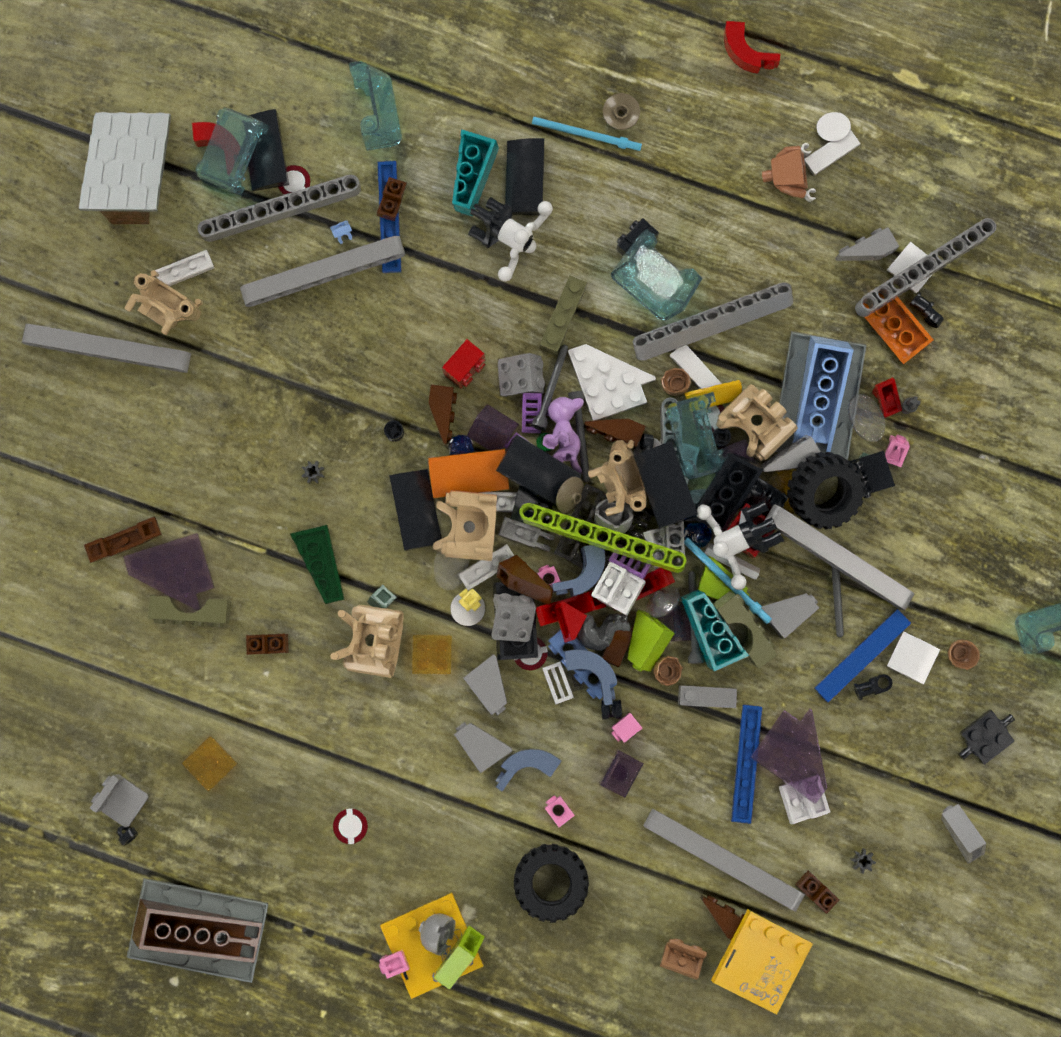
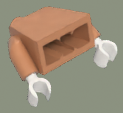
[762,143,816,202]

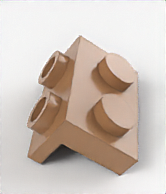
[660,939,707,980]

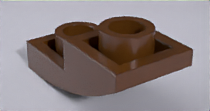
[377,177,407,221]
[602,627,633,668]
[246,634,289,655]
[795,870,840,914]

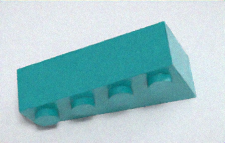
[452,129,499,217]
[680,589,749,671]

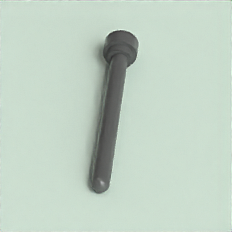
[531,345,568,431]
[568,391,590,483]
[831,545,844,638]
[688,571,704,664]

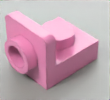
[885,435,910,467]
[379,949,410,979]

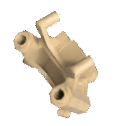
[125,270,203,335]
[716,384,798,462]
[588,440,647,516]
[433,490,497,561]
[330,605,404,678]

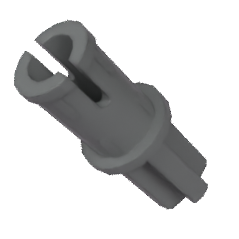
[901,396,921,414]

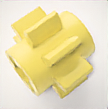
[458,588,482,611]

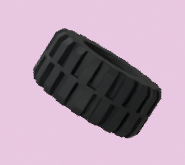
[787,452,866,530]
[514,843,589,923]

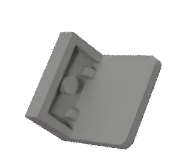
[498,353,545,397]
[491,593,536,642]
[90,774,149,827]

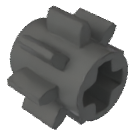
[301,461,325,484]
[850,848,876,874]

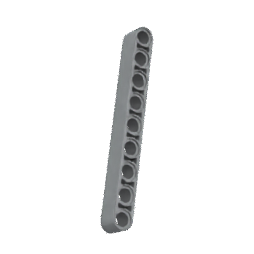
[198,174,361,242]
[855,218,996,317]
[240,236,405,307]
[632,282,793,360]
[22,324,191,373]
[660,397,685,567]
[764,504,915,611]
[643,809,805,912]

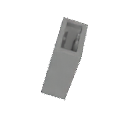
[761,593,819,639]
[463,654,507,716]
[454,722,513,773]
[941,804,986,864]

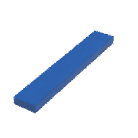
[377,161,402,273]
[814,609,911,702]
[731,705,762,824]

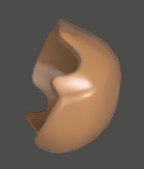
[661,368,691,397]
[948,639,980,670]
[653,656,683,686]

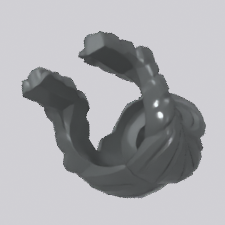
[578,613,630,651]

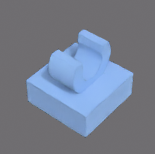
[330,220,352,244]

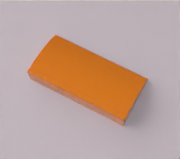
[863,293,934,364]
[428,449,509,498]

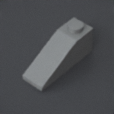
[761,435,820,472]
[678,686,737,708]

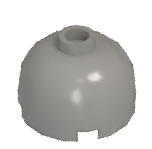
[594,499,633,535]
[419,913,456,956]

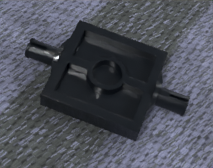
[958,709,1015,765]

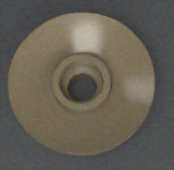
[603,93,640,130]
[556,477,584,514]

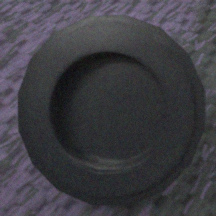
[117,826,138,846]

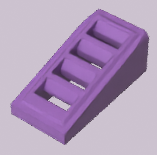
[522,393,542,433]
[609,544,652,580]

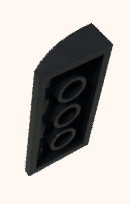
[241,109,289,191]
[505,138,545,216]
[496,435,582,507]
[634,441,698,529]
[692,452,763,532]
[389,469,442,552]
[493,582,538,660]

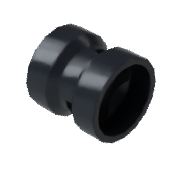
[384,420,404,442]
[710,428,731,449]
[601,700,622,720]

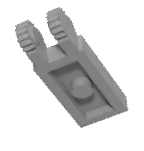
[498,517,555,552]

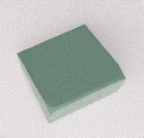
[367,585,397,609]

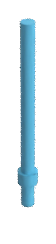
[532,117,642,151]
[684,537,772,624]

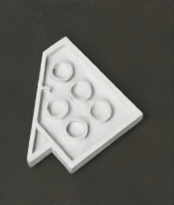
[568,344,656,421]

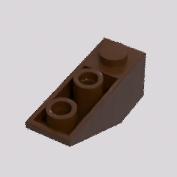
[429,385,457,446]
[584,418,646,449]
[496,555,553,604]
[700,895,745,940]

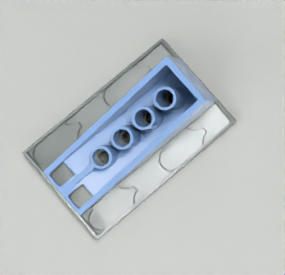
[775,331,866,460]

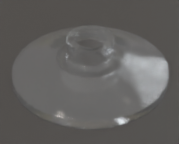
[645,586,680,618]

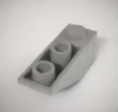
[835,227,899,261]

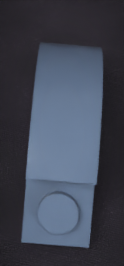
[550,545,605,597]
[564,650,617,705]
[495,749,561,791]

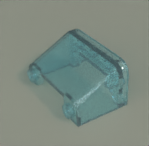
[349,61,402,151]
[196,107,269,196]
[611,229,702,321]
[666,392,726,479]
[1015,603,1061,654]

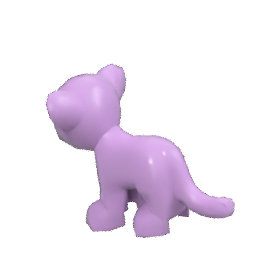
[543,397,584,474]

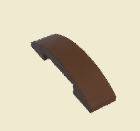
[84,516,162,563]

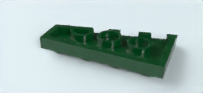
[290,525,345,604]

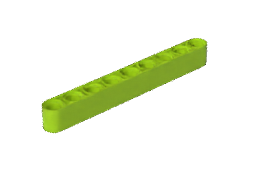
[520,503,686,573]

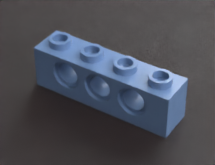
[548,630,617,700]

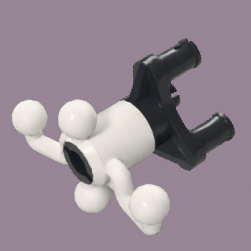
[468,197,553,281]
[696,500,784,590]

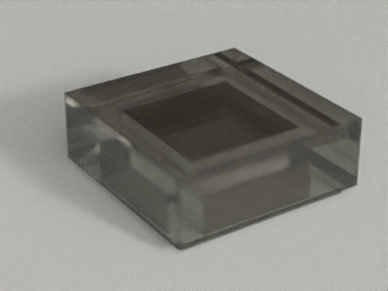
[567,671,589,692]

